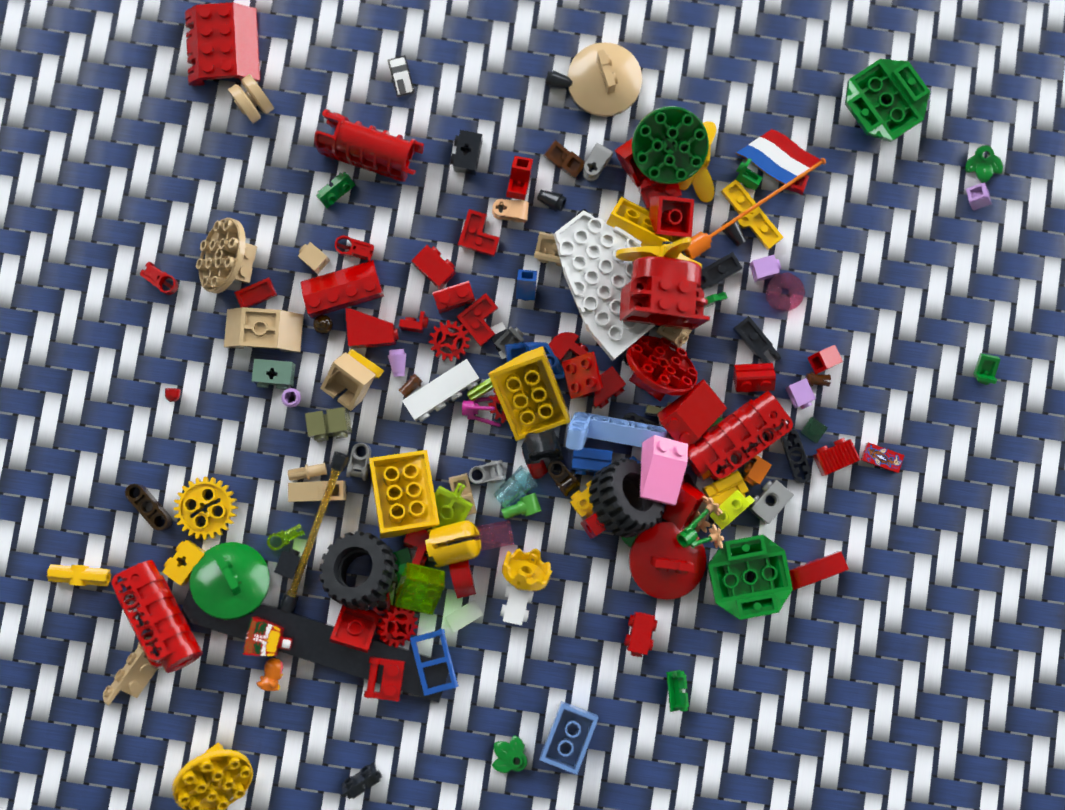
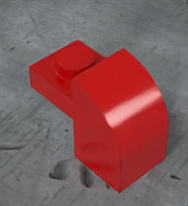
[506,156,533,200]
[548,332,589,362]
[403,529,429,572]
[449,560,476,599]

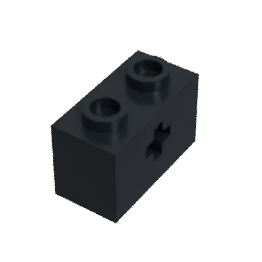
[450,130,483,175]

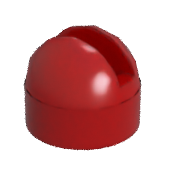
[165,388,181,402]

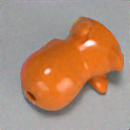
[256,658,283,691]

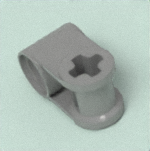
[583,143,614,181]
[346,443,371,481]
[469,460,506,485]

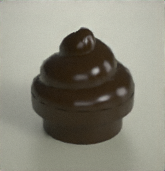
[313,315,333,334]

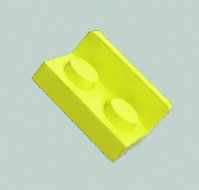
[710,490,755,530]

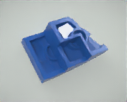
[505,342,566,379]

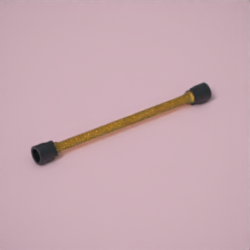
[279,451,349,613]

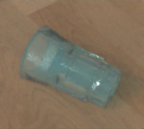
[494,465,538,508]

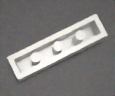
[402,359,480,422]

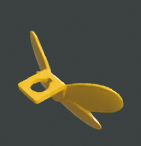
[678,121,716,203]

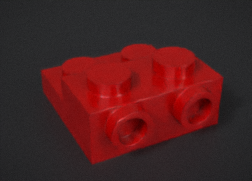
[330,605,380,653]

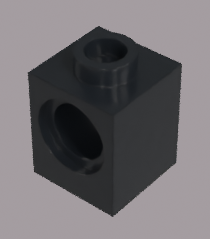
[274,548,304,579]

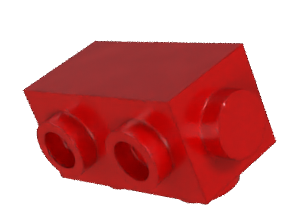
[624,611,657,657]

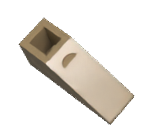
[288,480,346,502]

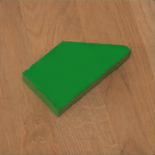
[704,292,728,308]

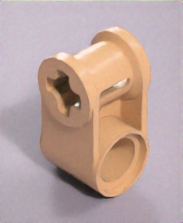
[492,199,529,222]

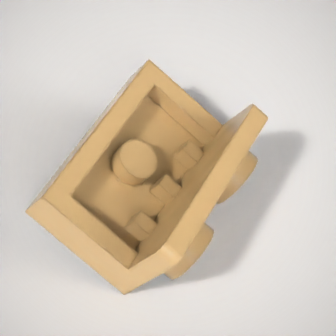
[534,232,562,267]

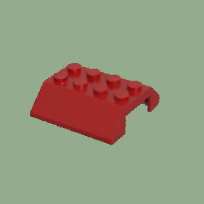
[185,2,260,86]

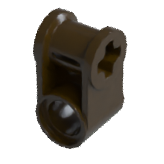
[547,461,581,497]

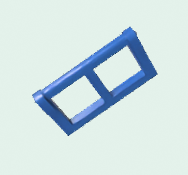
[410,629,459,696]

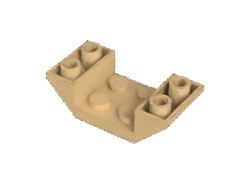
[224,307,304,353]

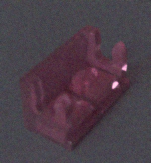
[473,520,514,551]

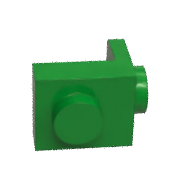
[736,158,763,191]
[973,353,1001,385]

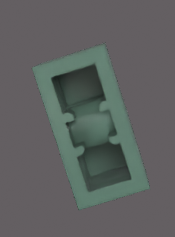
[252,359,296,390]

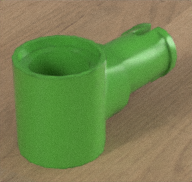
[501,493,542,520]

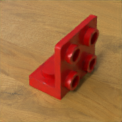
[562,352,603,399]

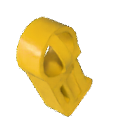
[348,349,384,379]

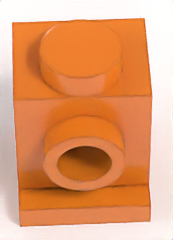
[743,455,772,486]

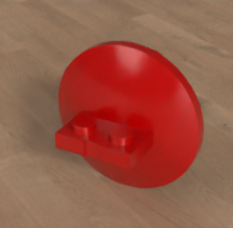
[626,336,698,401]
[629,521,706,600]

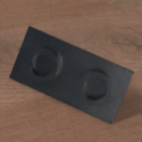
[341,762,383,799]

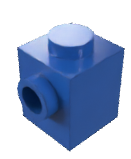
[516,269,537,301]

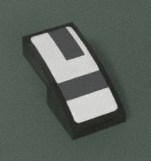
[388,55,415,97]

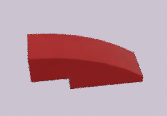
[789,551,849,590]

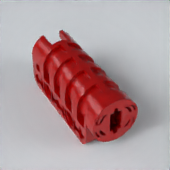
[687,391,793,481]
[112,560,203,673]

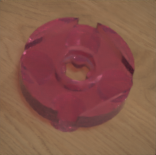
[766,272,805,311]

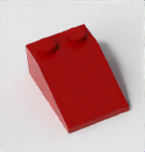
[657,379,727,446]

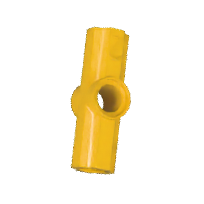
[47,564,111,586]

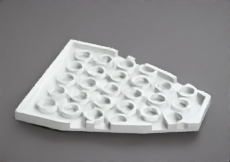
[554,211,655,361]

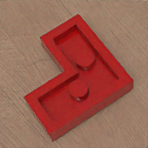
[458,209,500,257]
[456,293,498,347]

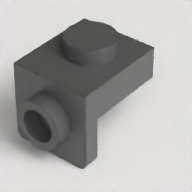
[494,326,524,355]

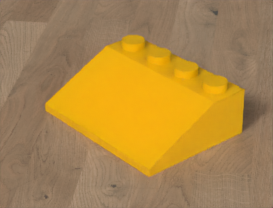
[488,346,570,441]
[369,450,440,539]

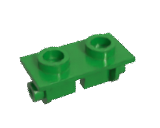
[316,172,355,209]
[667,670,689,712]

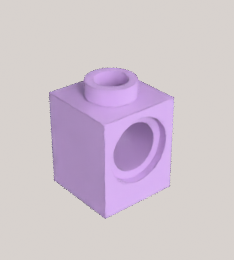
[749,255,781,282]
[785,378,816,410]

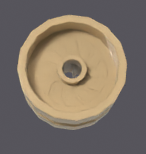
[228,74,274,124]

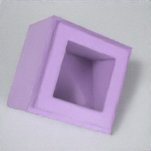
[966,182,992,210]

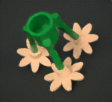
[677,496,724,549]

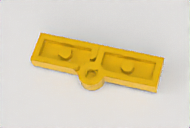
[721,180,784,250]

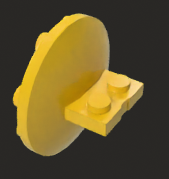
[172,742,253,810]

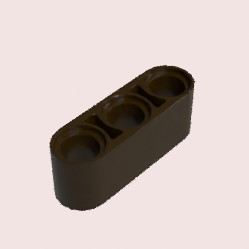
[125,484,173,531]

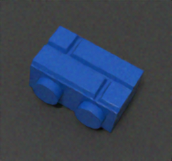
[571,447,613,475]

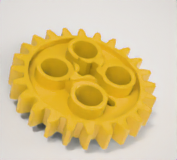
[173,477,238,540]

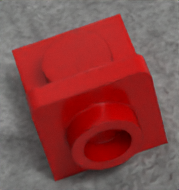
[399,311,429,333]

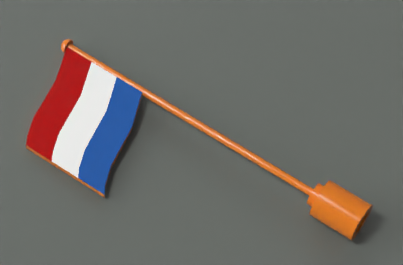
[683,129,826,260]

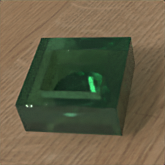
[800,417,828,444]

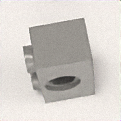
[749,479,794,524]

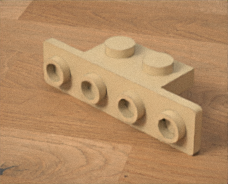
[103,636,157,706]

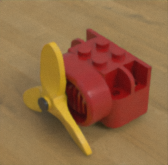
[616,237,710,330]

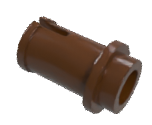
[805,372,831,387]
[399,374,423,398]

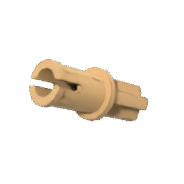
[288,463,327,481]

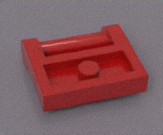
[364,657,405,702]

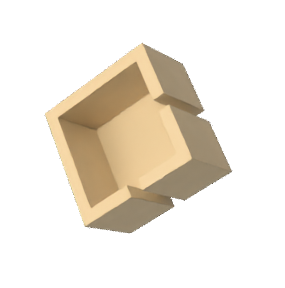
[320,352,376,411]

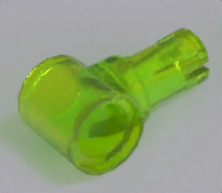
[267,523,305,550]

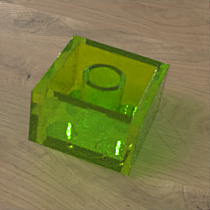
[395,562,445,615]

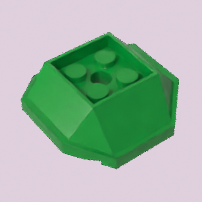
[845,59,930,142]
[707,535,793,620]

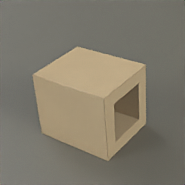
[298,242,330,274]

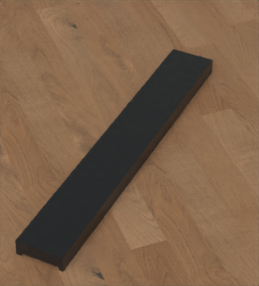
[181,586,449,703]

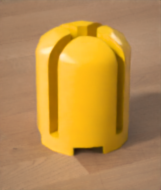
[425,521,481,567]

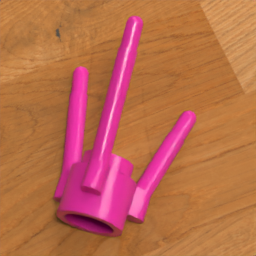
[462,397,501,427]

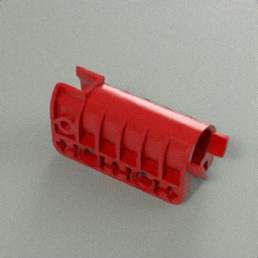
[314,109,424,182]

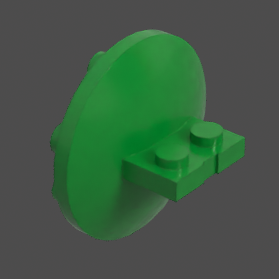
[632,106,709,184]
[190,542,270,620]

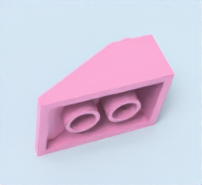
[640,435,688,506]

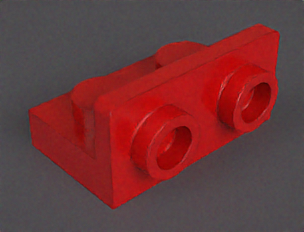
[639,179,682,210]

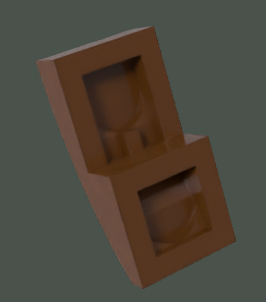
[543,140,585,178]

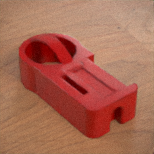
[335,235,374,262]
[140,262,179,295]

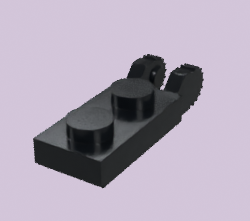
[701,252,743,290]
[733,316,781,363]

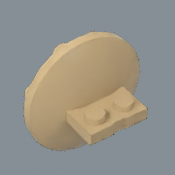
[567,42,642,117]
[196,218,257,294]

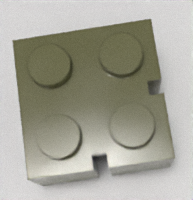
[305,407,352,442]

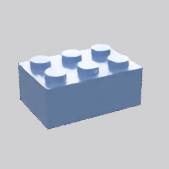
[540,701,599,775]

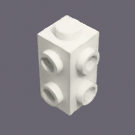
[500,585,534,626]

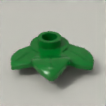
[965,145,1003,183]
[492,735,528,773]

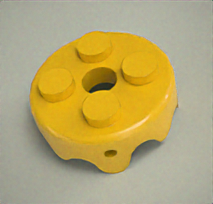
[502,549,552,591]

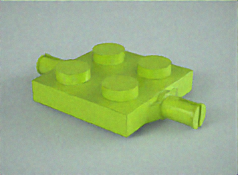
[432,483,473,528]

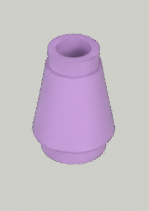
[387,349,406,377]
[281,388,301,407]

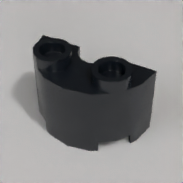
[521,430,564,464]

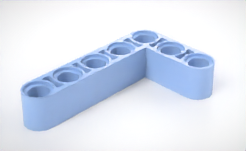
[566,412,667,450]

